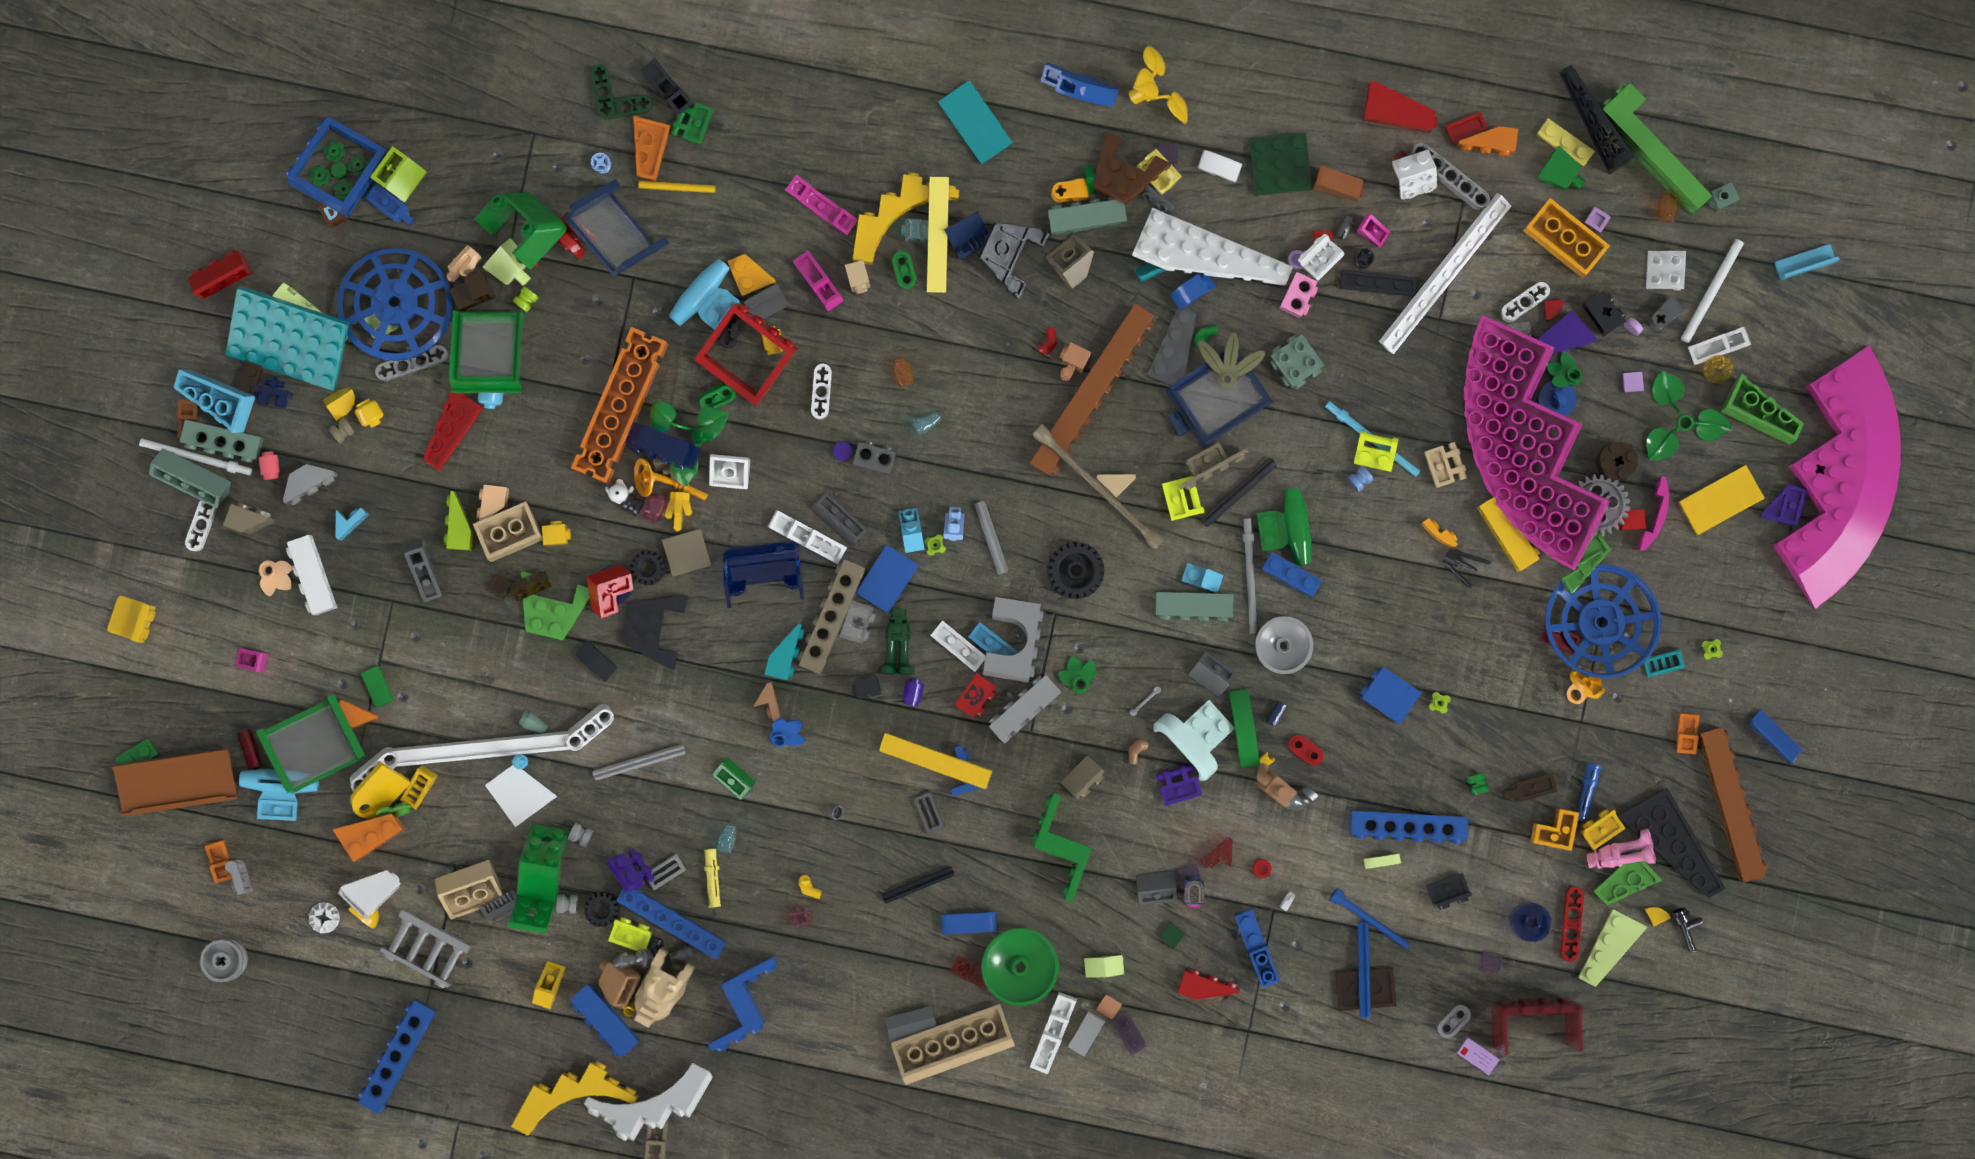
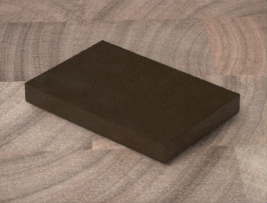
[1335,967,1397,1011]

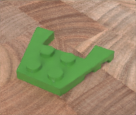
[1562,532,1611,594]
[521,572,589,641]

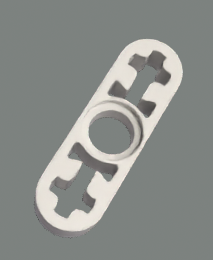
[1501,282,1550,322]
[811,364,832,420]
[185,500,217,551]

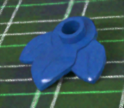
[769,718,805,747]

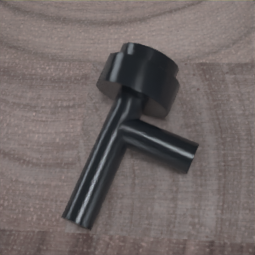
[1671,907,1703,953]

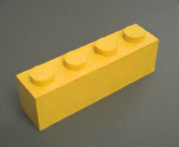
[1477,497,1540,572]

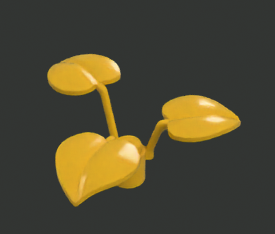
[1129,45,1188,124]

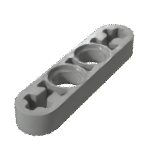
[375,345,448,381]

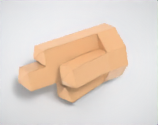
[446,245,482,282]

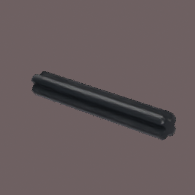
[882,867,955,904]

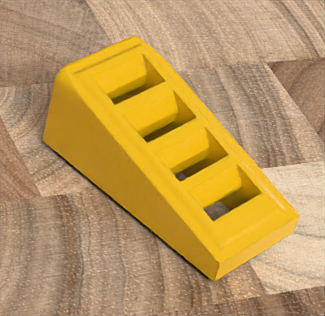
[400,766,438,810]

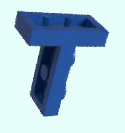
[951,745,990,796]

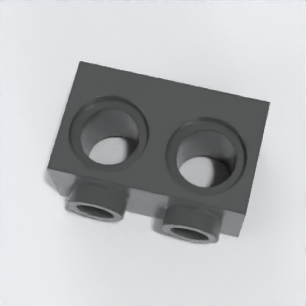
[853,440,896,476]

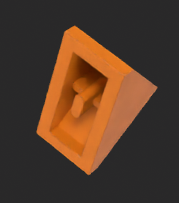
[339,700,379,729]

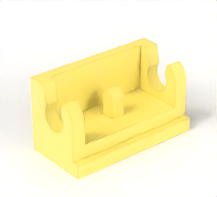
[1136,149,1182,195]

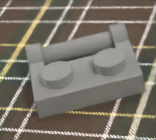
[225,860,253,895]

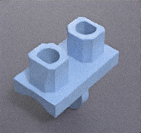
[943,507,965,541]

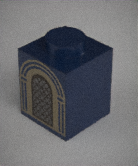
[1183,876,1204,904]

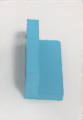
[1774,244,1840,281]

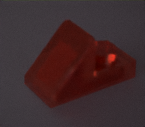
[1200,837,1233,869]

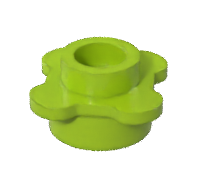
[925,535,946,556]
[1702,639,1723,660]
[1429,692,1451,714]

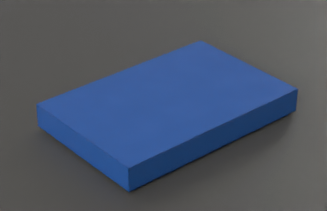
[856,545,919,613]

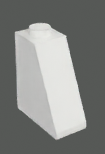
[338,870,401,920]

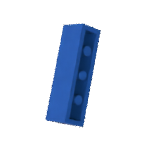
[570,983,640,1058]

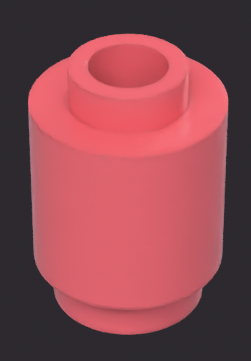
[258,452,280,480]

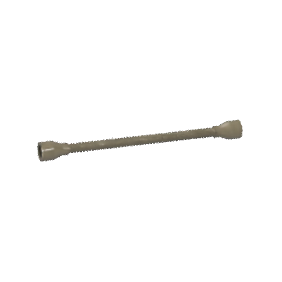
[1032,424,1164,550]

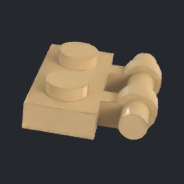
[1424,442,1467,488]

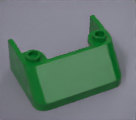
[474,192,566,270]

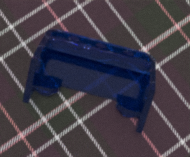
[723,542,804,608]

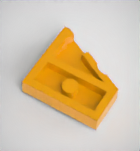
[728,254,776,297]

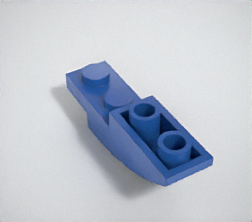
[1040,62,1119,107]
[1234,907,1280,988]

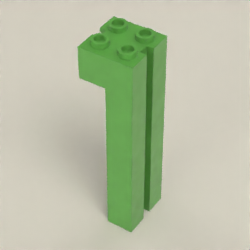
[1600,83,1712,215]

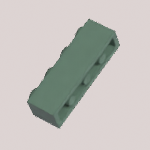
[1048,197,1127,236]
[149,448,231,509]
[1155,592,1233,621]

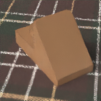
[753,682,781,722]

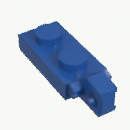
[364,183,415,226]

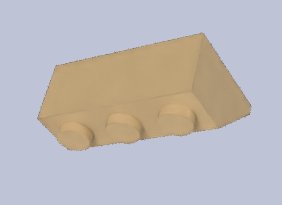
[473,502,543,562]
[435,860,504,920]

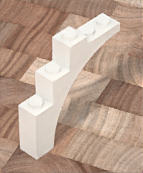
[584,1063,713,1141]

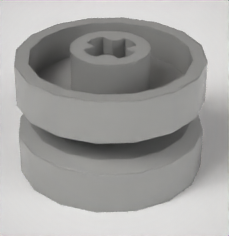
[200,938,248,982]

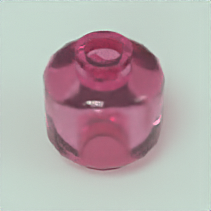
[641,493,668,523]

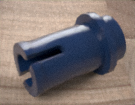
[1168,411,1189,437]
[1267,701,1288,727]

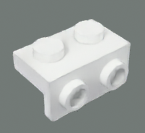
[1298,234,1345,281]

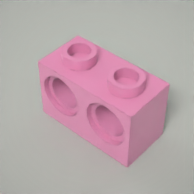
[1279,272,1318,318]

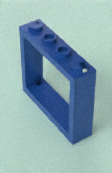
[286,116,388,218]

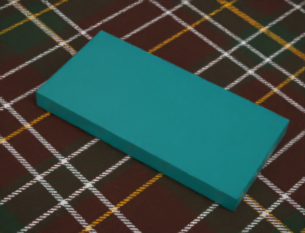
[938,80,1013,165]

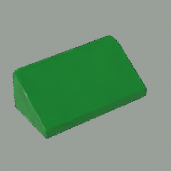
[712,758,756,800]

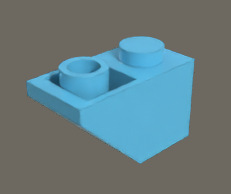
[898,508,925,553]

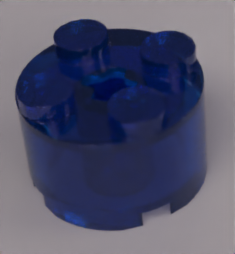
[1509,902,1552,942]

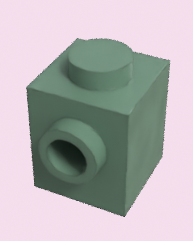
[1707,182,1740,212]

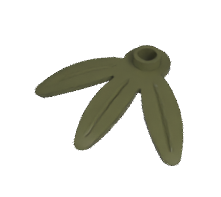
[1198,333,1265,389]

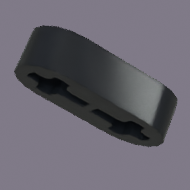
[719,314,740,349]

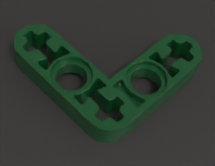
[591,64,653,120]

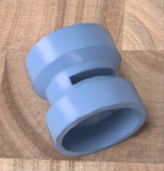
[1347,465,1374,492]

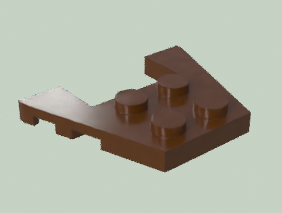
[1093,131,1171,205]

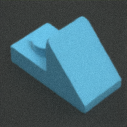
[335,508,370,541]
[1181,563,1224,594]

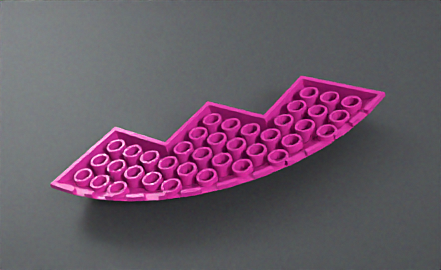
[1464,315,1611,571]
[1773,346,1901,609]

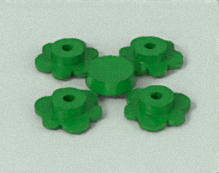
[309,141,369,200]

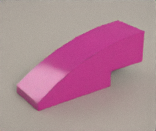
[793,251,844,311]

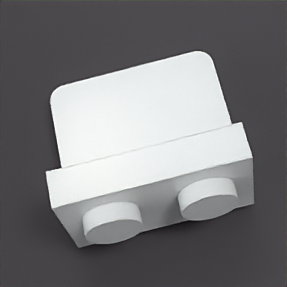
[1392,150,1437,200]

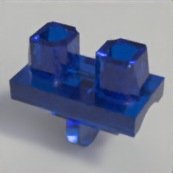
[254,375,293,408]

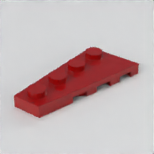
[423,389,483,471]

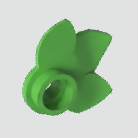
[376,802,412,817]

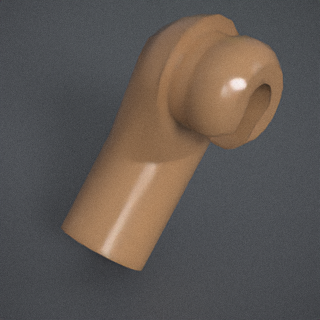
[1128,739,1148,764]

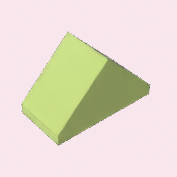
[1084,955,1124,978]

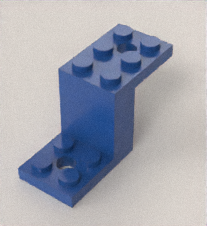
[708,955,778,1052]

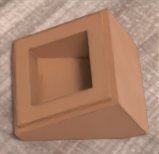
[1096,993,1122,1020]

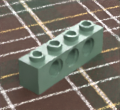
[180,420,264,463]

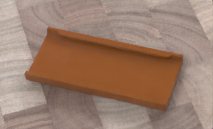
[112,748,238,817]

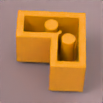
[1530,809,1579,851]

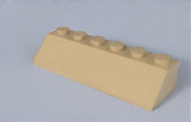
[891,1004,1015,1085]

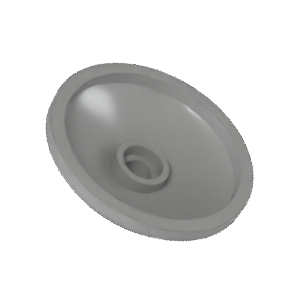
[1255,616,1313,674]

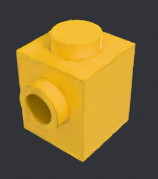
[542,521,571,546]

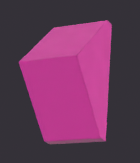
[1355,213,1390,248]
[235,648,269,673]

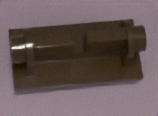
[510,571,552,601]

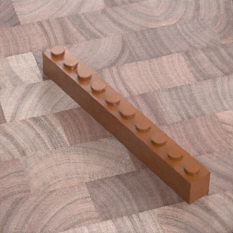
[1030,303,1155,477]

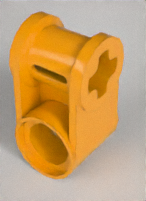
[1051,178,1089,203]

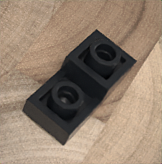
[575,640,618,682]

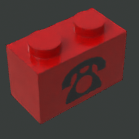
[955,673,996,718]

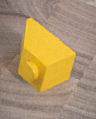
[532,961,566,1009]

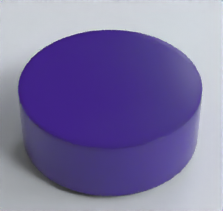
[833,442,852,461]

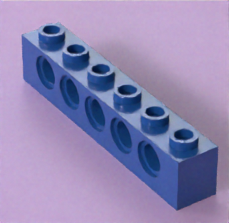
[1349,811,1468,844]
[616,889,728,959]
[358,999,438,1114]

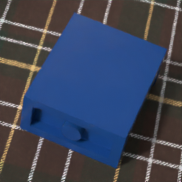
[1360,667,1422,725]

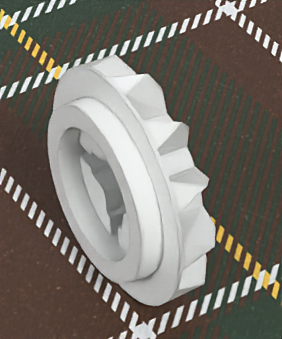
[309,902,340,933]

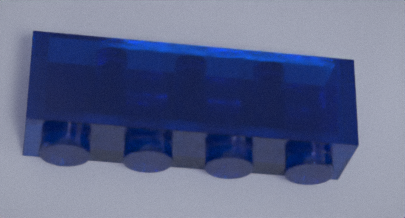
[625,422,702,470]

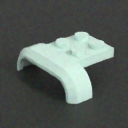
[1154,700,1235,781]

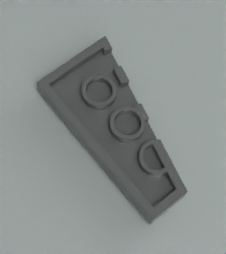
[1147,308,1196,386]

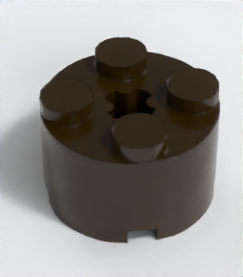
[1596,442,1638,482]

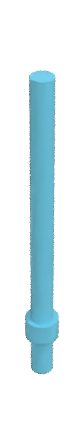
[1325,401,1420,477]

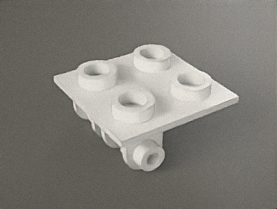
[1646,251,1686,291]

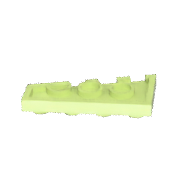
[1577,909,1647,987]

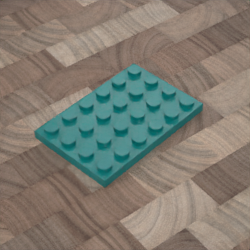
[225,286,349,391]

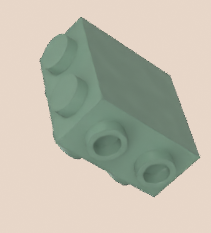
[1269,334,1324,389]

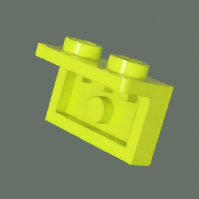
[608,917,653,951]

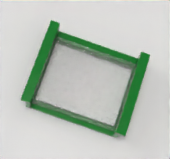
[449,310,525,393]
[256,694,365,794]

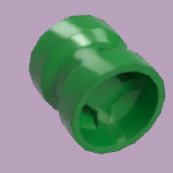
[1466,772,1490,796]

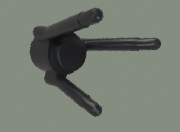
[1443,548,1491,588]

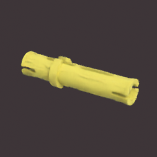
[704,848,721,907]

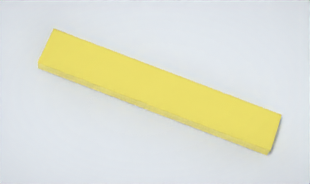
[927,177,949,293]

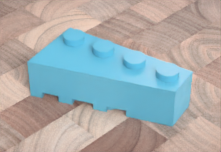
[173,369,255,433]

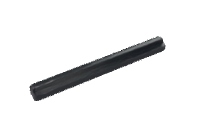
[1201,458,1277,527]

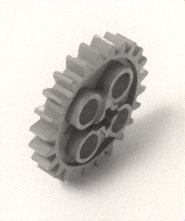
[1579,474,1630,537]

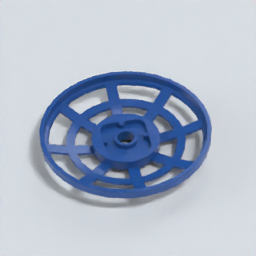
[337,248,453,361]
[1545,564,1661,679]

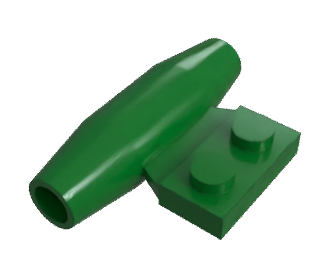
[1257,488,1311,566]

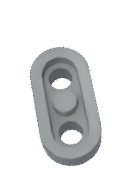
[1437,1005,1471,1038]

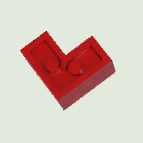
[586,565,633,618]

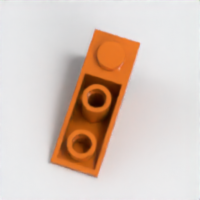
[1456,126,1518,157]

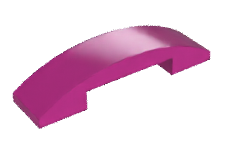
[785,174,858,235]
[1637,476,1669,551]

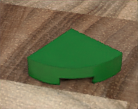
[1084,165,1095,193]

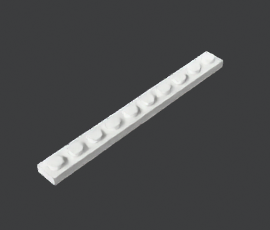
[1379,193,1511,354]

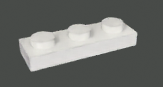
[930,621,986,672]

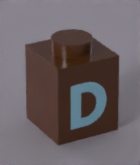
[317,203,348,229]

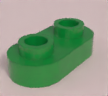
[892,251,916,289]
[698,383,736,409]

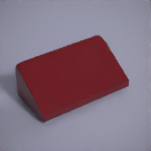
[238,729,262,770]

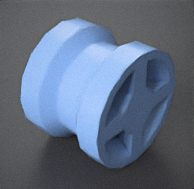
[591,153,611,174]

